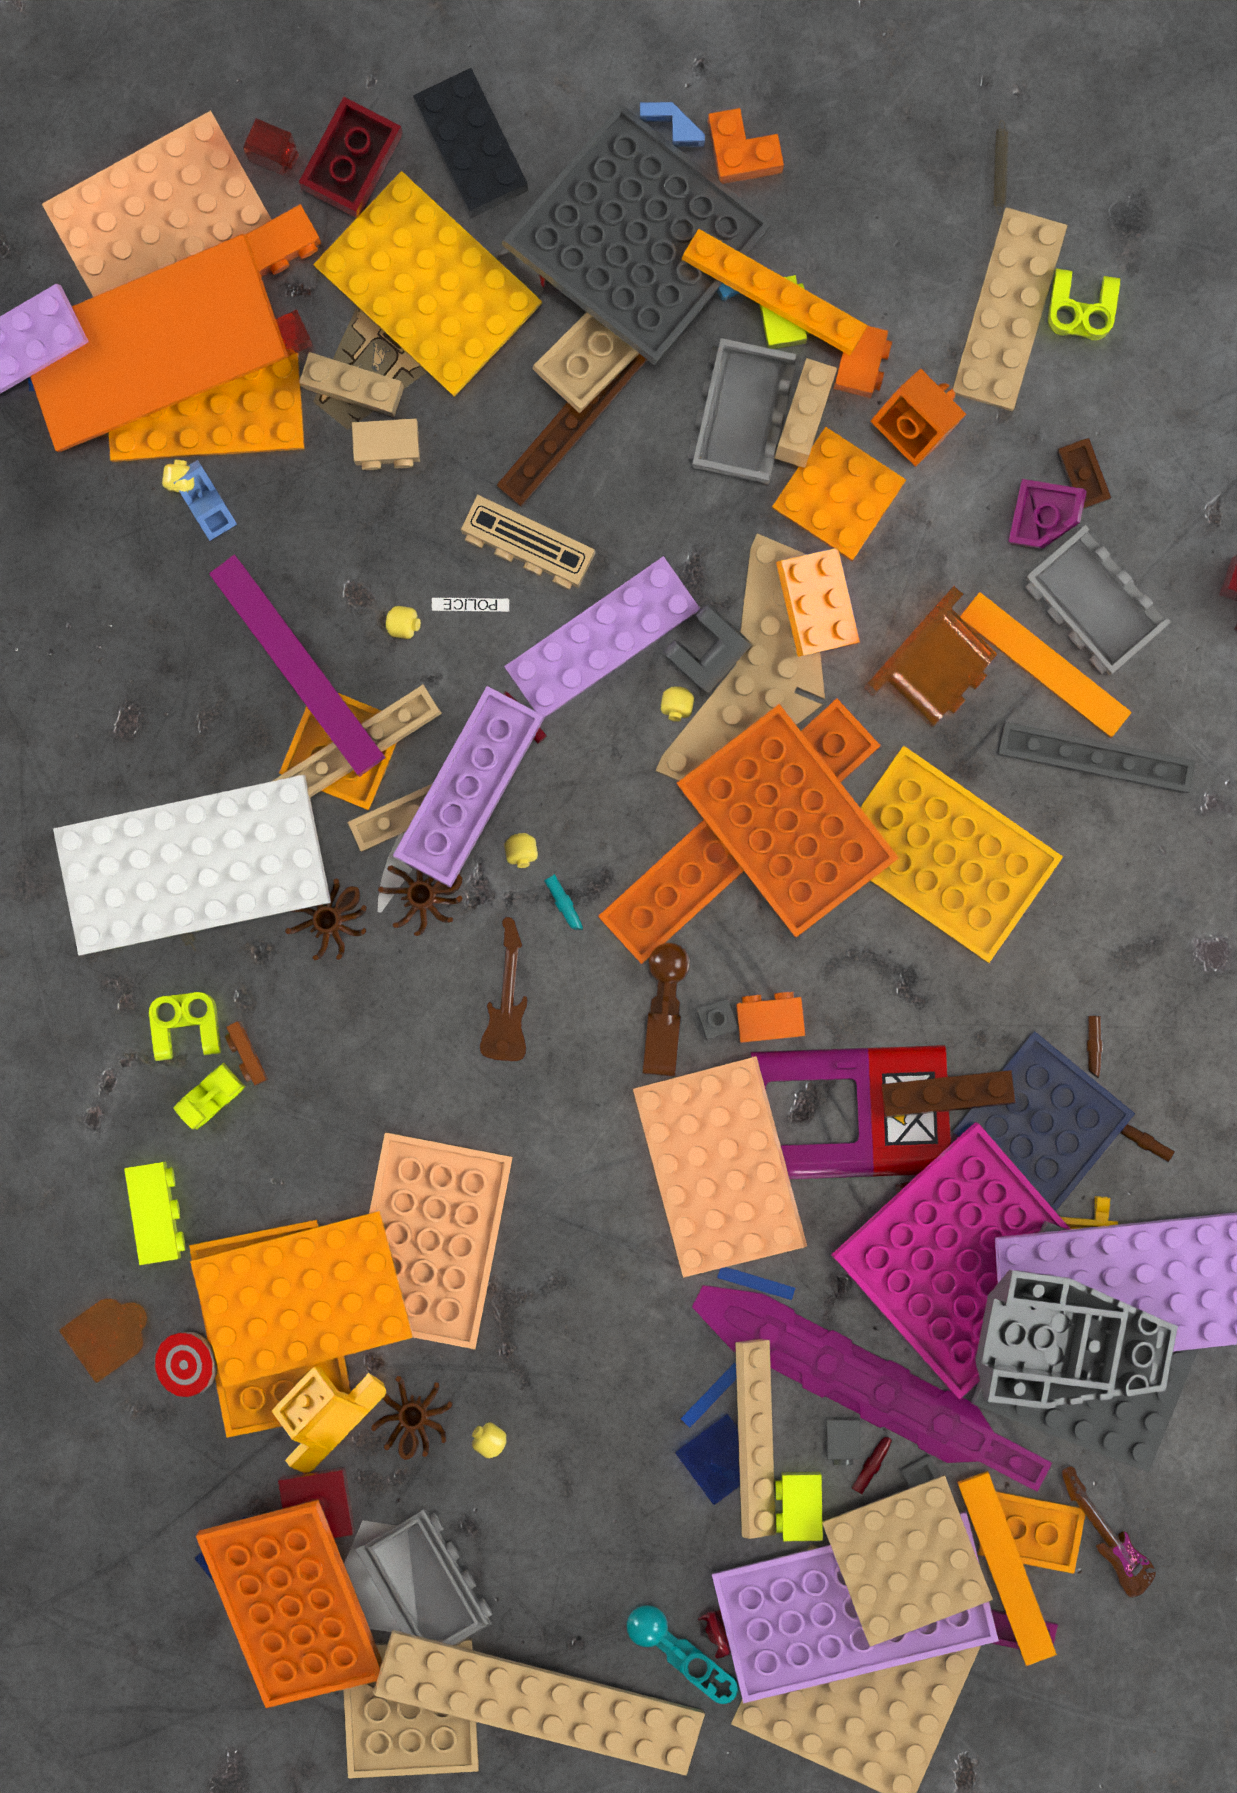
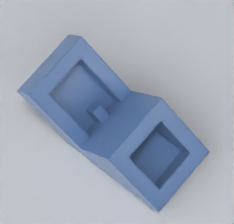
[640,102,705,148]
[174,460,237,541]

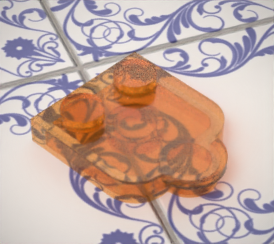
[59,1298,147,1383]

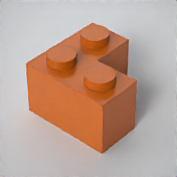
[708,108,784,184]

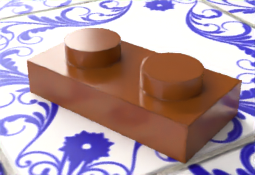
[225,1021,269,1085]

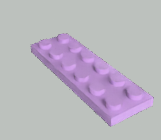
[504,556,700,718]
[393,686,544,888]

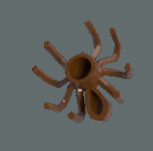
[378,865,463,936]
[285,878,367,961]
[371,1376,452,1460]

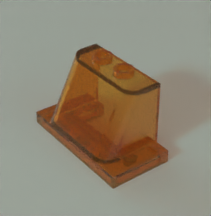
[864,586,997,728]

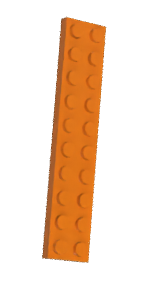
[598,698,881,964]

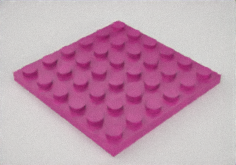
[831,1122,1071,1399]

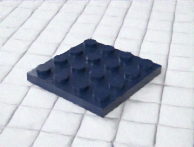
[952,1031,1135,1212]

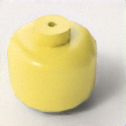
[162,460,195,492]
[386,606,421,639]
[661,687,694,722]
[504,833,538,868]
[472,1422,507,1458]

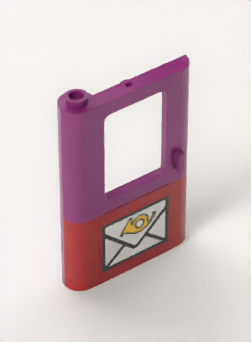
[751,1045,951,1179]

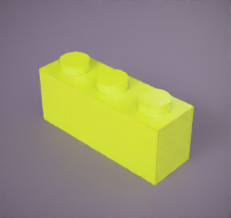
[124,1161,186,1265]

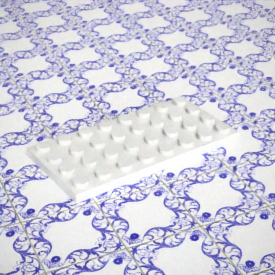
[53,775,331,955]

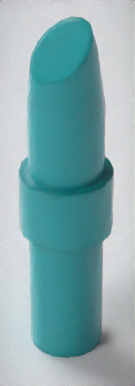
[544,874,583,930]

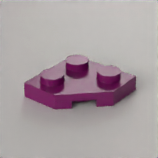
[1008,479,1087,549]

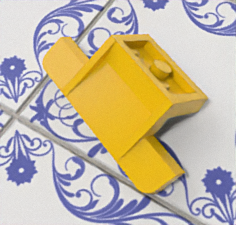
[272,1367,386,1473]

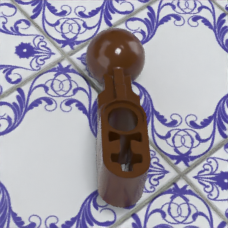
[643,943,690,1077]

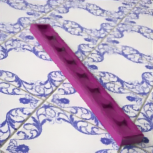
[209,554,386,777]

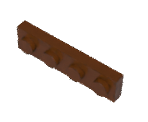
[881,1070,1015,1118]

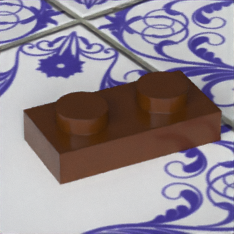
[1057,438,1111,509]

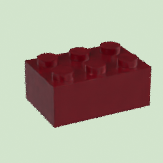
[299,97,403,218]

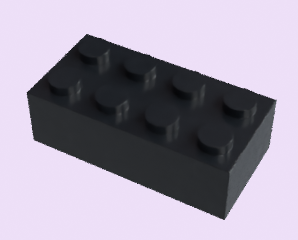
[413,68,528,219]

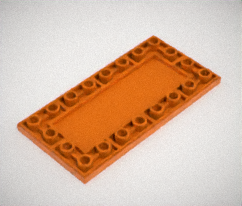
[30,234,289,452]

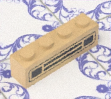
[461,495,595,590]

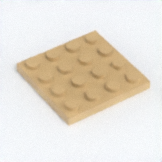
[822,1475,993,1647]
[343,1638,479,1778]

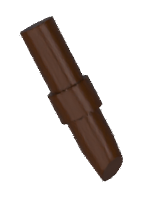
[1087,1016,1103,1078]
[1120,1124,1175,1162]

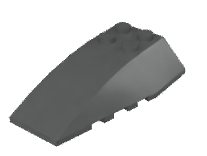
[975,1269,1178,1409]

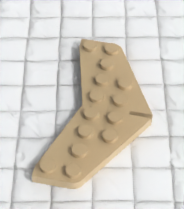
[656,533,825,781]

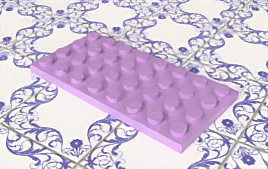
[995,1212,1237,1351]
[712,1511,999,1703]

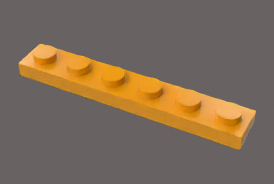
[682,229,868,356]

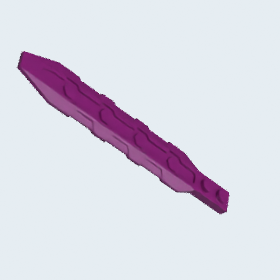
[692,1285,1052,1492]

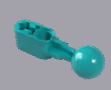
[626,1605,739,1704]

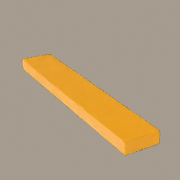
[959,592,1132,738]
[957,1471,1057,1666]

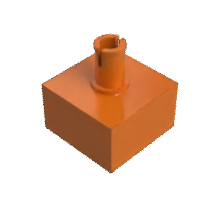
[870,368,966,467]

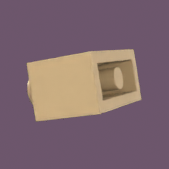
[352,419,420,470]

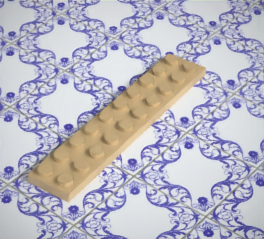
[373,1630,705,1776]

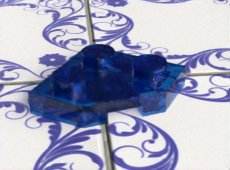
[675,1413,740,1505]

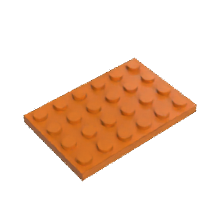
[676,704,899,938]
[196,1500,383,1708]

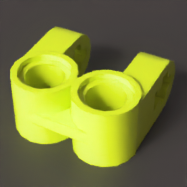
[1047,268,1120,340]
[149,992,221,1061]
[173,1063,245,1130]

